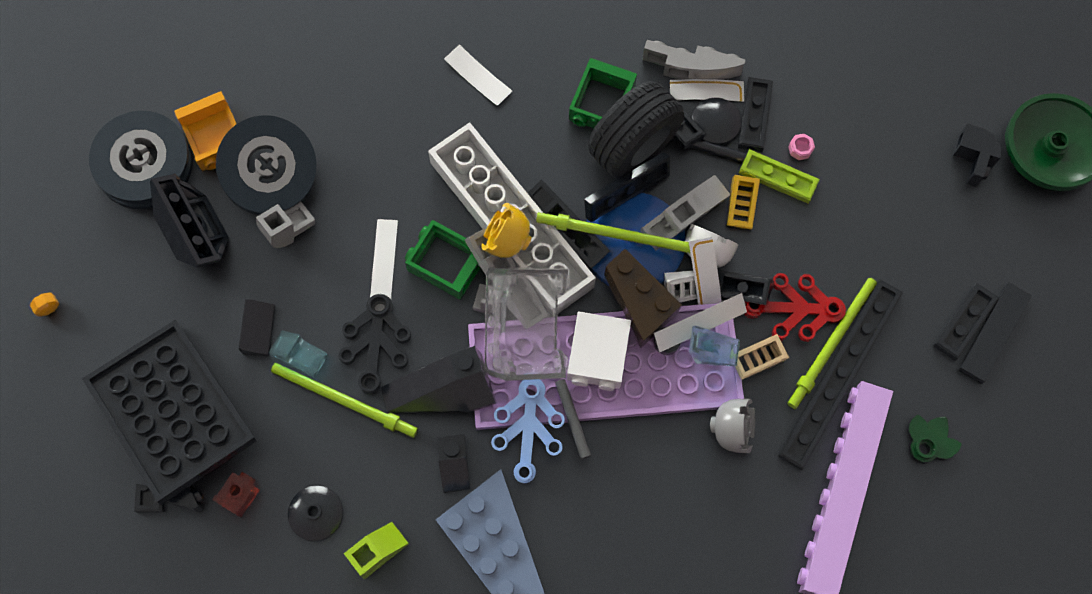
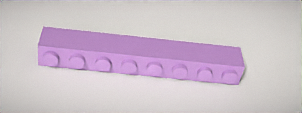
[797,381,893,594]

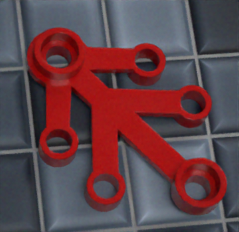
[744,273,846,342]

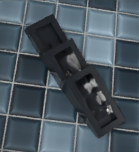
[528,179,610,269]

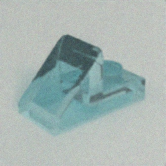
[268,330,328,378]

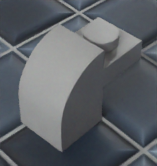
[256,201,315,248]

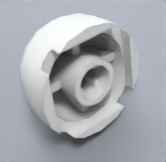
[685,224,739,268]

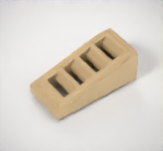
[730,334,789,380]

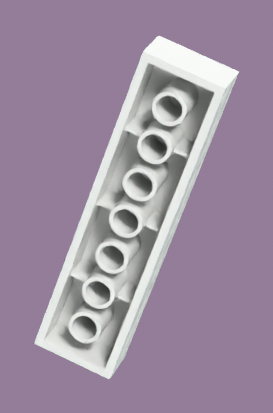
[428,122,596,317]

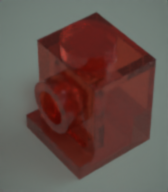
[212,472,259,518]

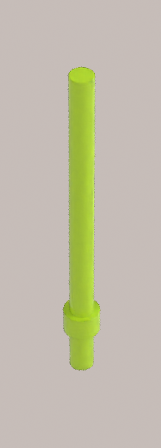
[536,212,690,253]
[787,278,877,409]
[271,363,418,438]

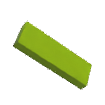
[738,149,820,204]

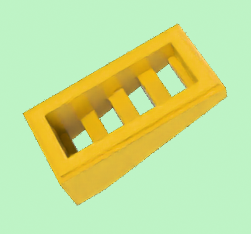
[726,175,760,230]

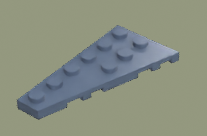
[436,469,545,594]

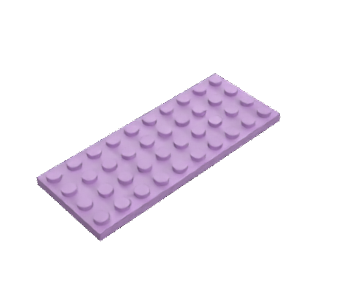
[468,303,744,430]

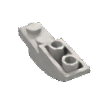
[642,40,745,80]
[640,175,731,251]

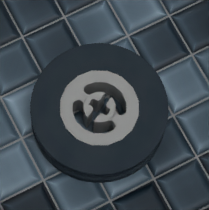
[89,111,193,209]
[216,115,316,215]

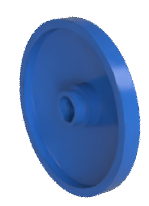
[586,193,685,286]

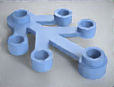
[491,377,565,483]

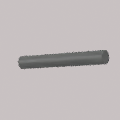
[555,379,591,459]

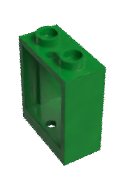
[569,58,637,128]
[405,220,481,300]

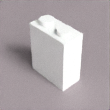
[567,312,631,391]

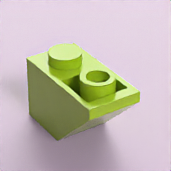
[344,522,409,579]

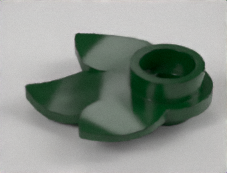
[909,415,962,463]

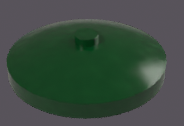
[1005,93,1092,191]

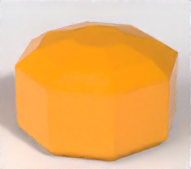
[30,292,59,317]

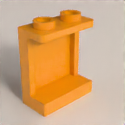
[174,91,237,171]

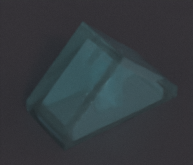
[689,325,740,366]

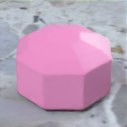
[788,134,815,160]

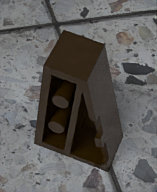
[604,249,682,348]

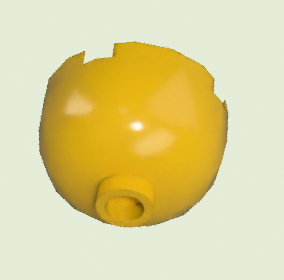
[481,203,531,258]

